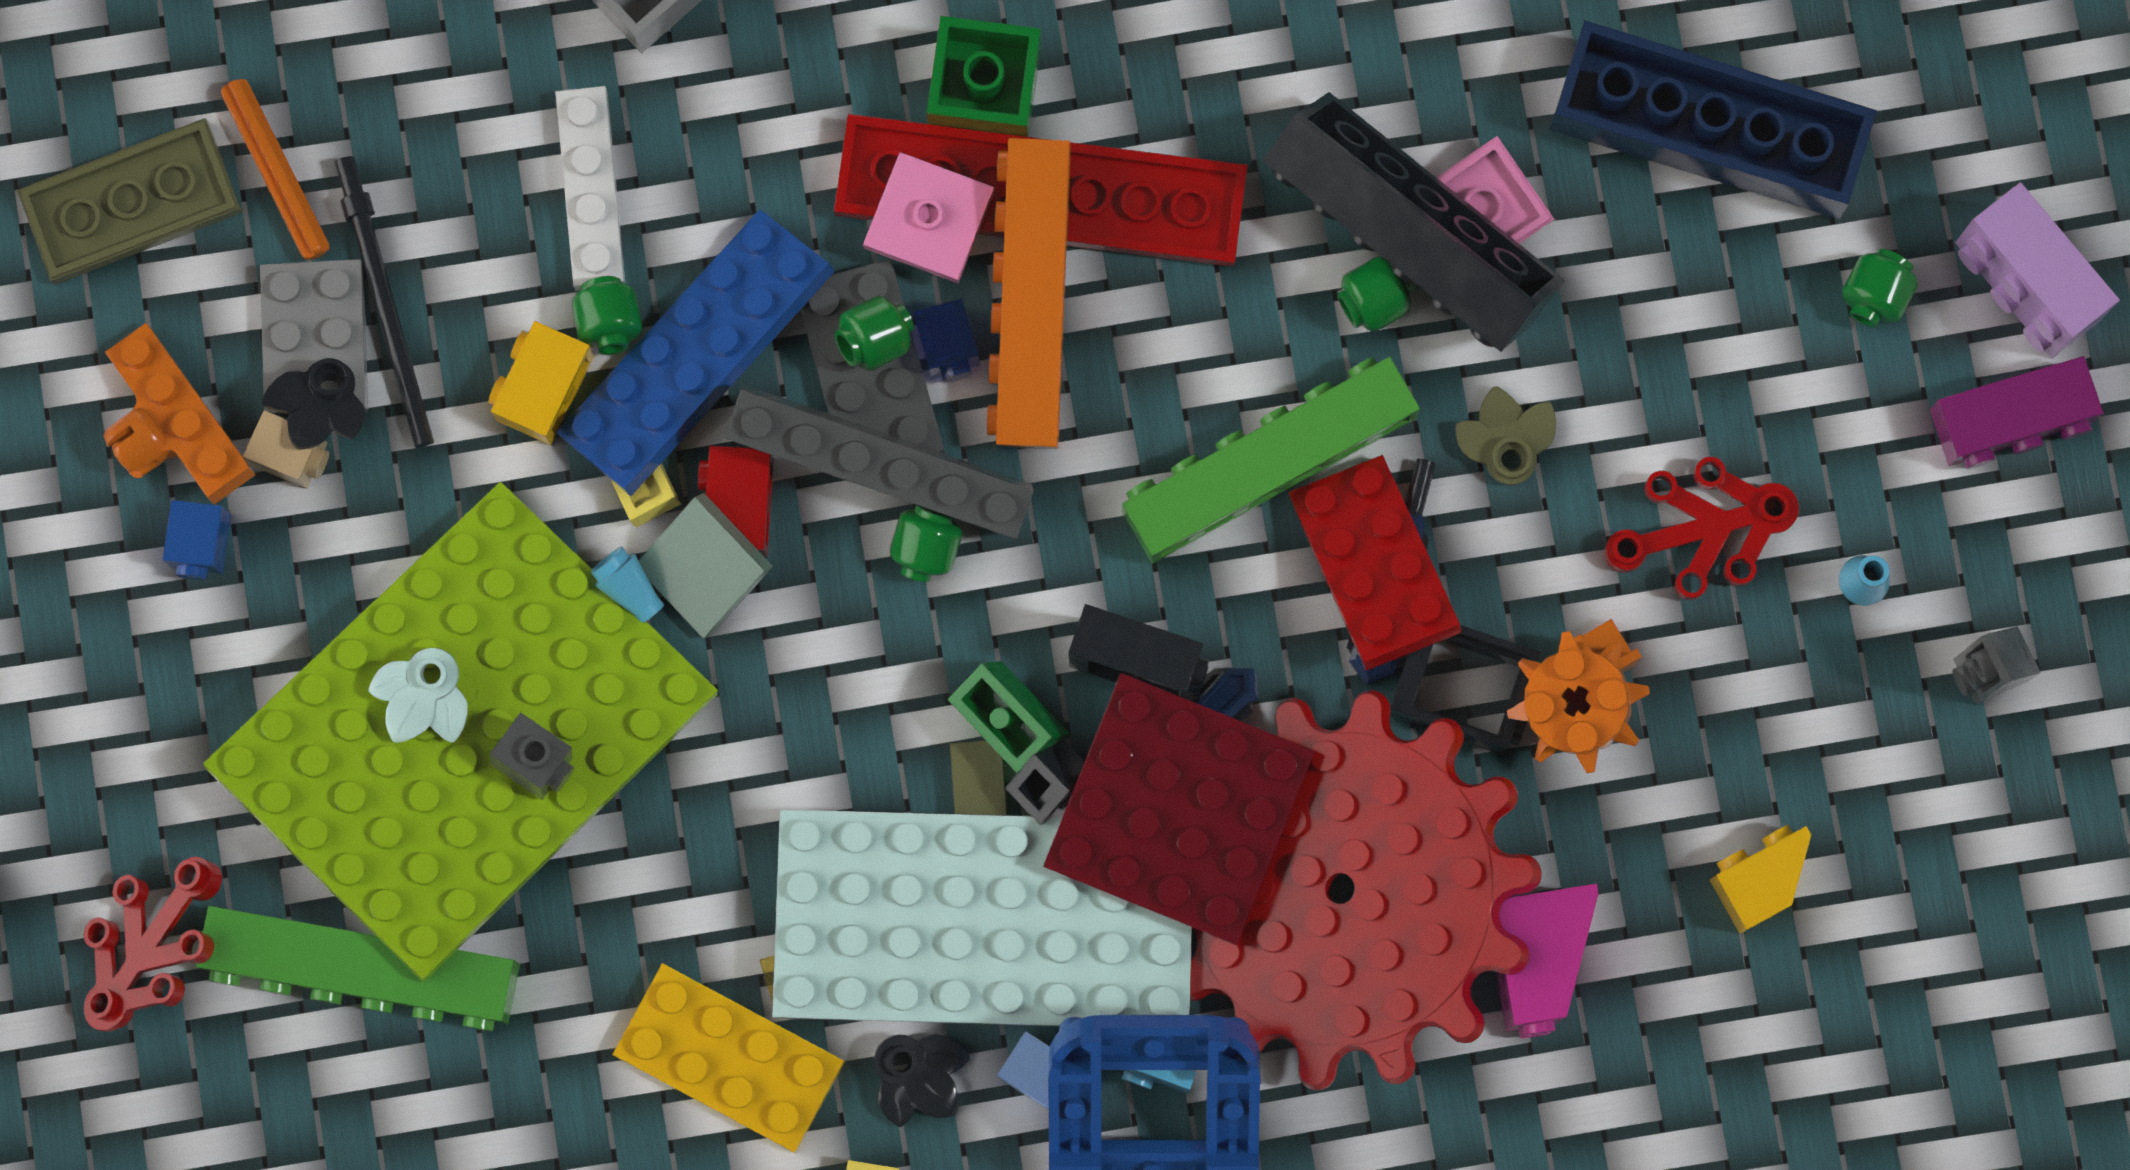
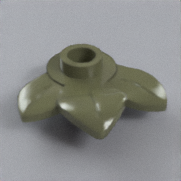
[1455,386,1556,486]

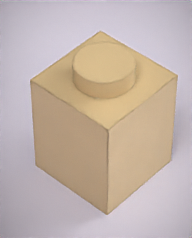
[243,410,329,489]

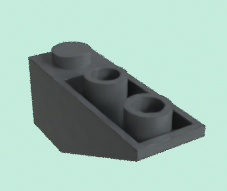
[1952,626,2041,705]

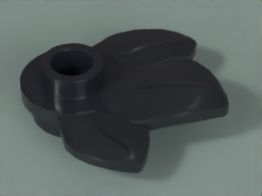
[262,358,365,450]
[873,1034,970,1127]

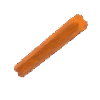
[221,79,330,260]

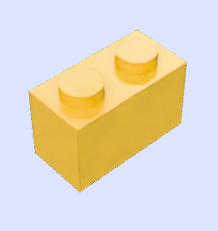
[488,321,595,446]

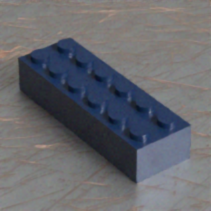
[1549,20,1877,219]

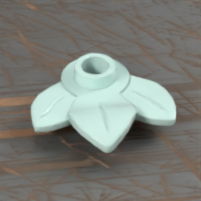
[369,648,468,743]

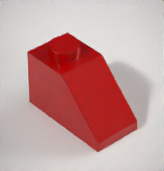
[698,446,774,558]

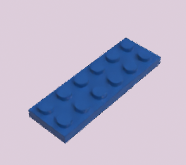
[556,209,835,496]

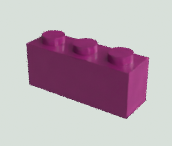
[1929,356,2104,469]

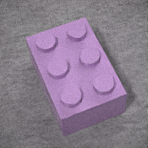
[1955,182,2120,359]

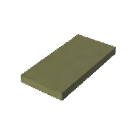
[17,118,243,285]

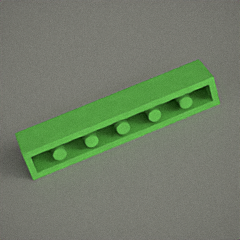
[1122,356,1420,564]
[196,906,520,1032]

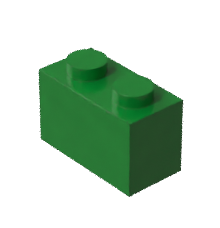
[947,661,1070,773]

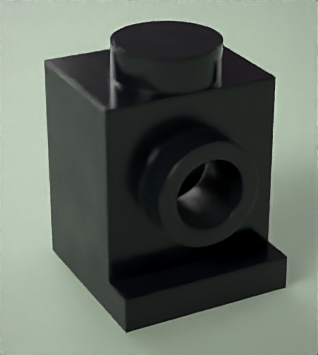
[1005,740,1085,825]

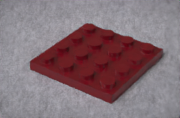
[1043,673,1315,945]

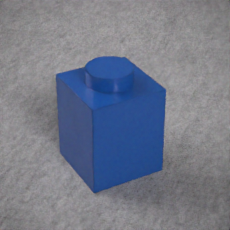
[163,500,231,580]

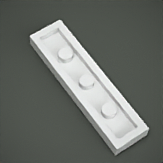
[555,86,625,291]

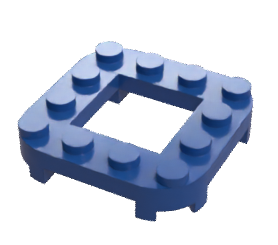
[1048,1015,1261,1170]

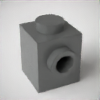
[490,712,575,800]

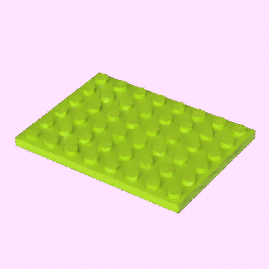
[203,481,718,983]

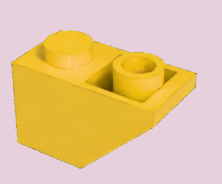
[1710,824,1811,934]

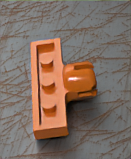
[103,323,256,505]

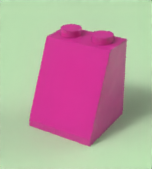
[1495,884,1599,1039]

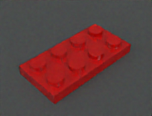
[1288,455,1462,671]

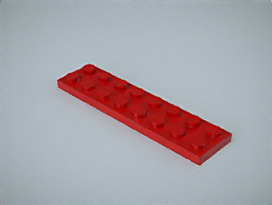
[834,114,1248,267]

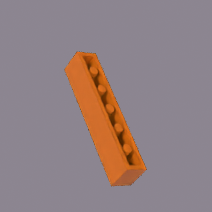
[987,138,1071,449]

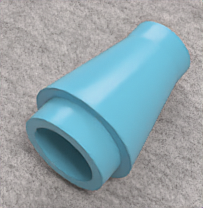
[591,546,664,623]
[1839,555,1890,606]

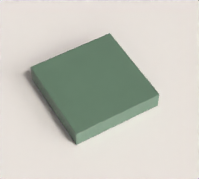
[639,493,773,639]

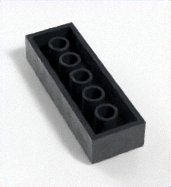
[1263,92,1565,352]

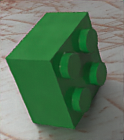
[926,16,1042,137]

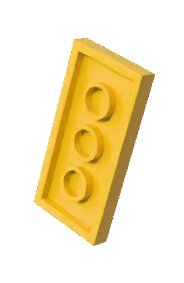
[612,963,845,1153]

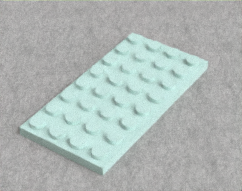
[772,810,1192,1026]

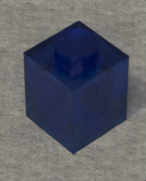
[913,298,980,382]

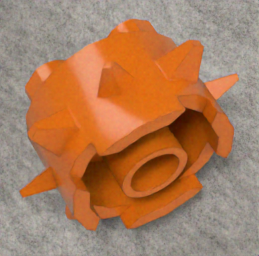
[1507,631,1650,773]

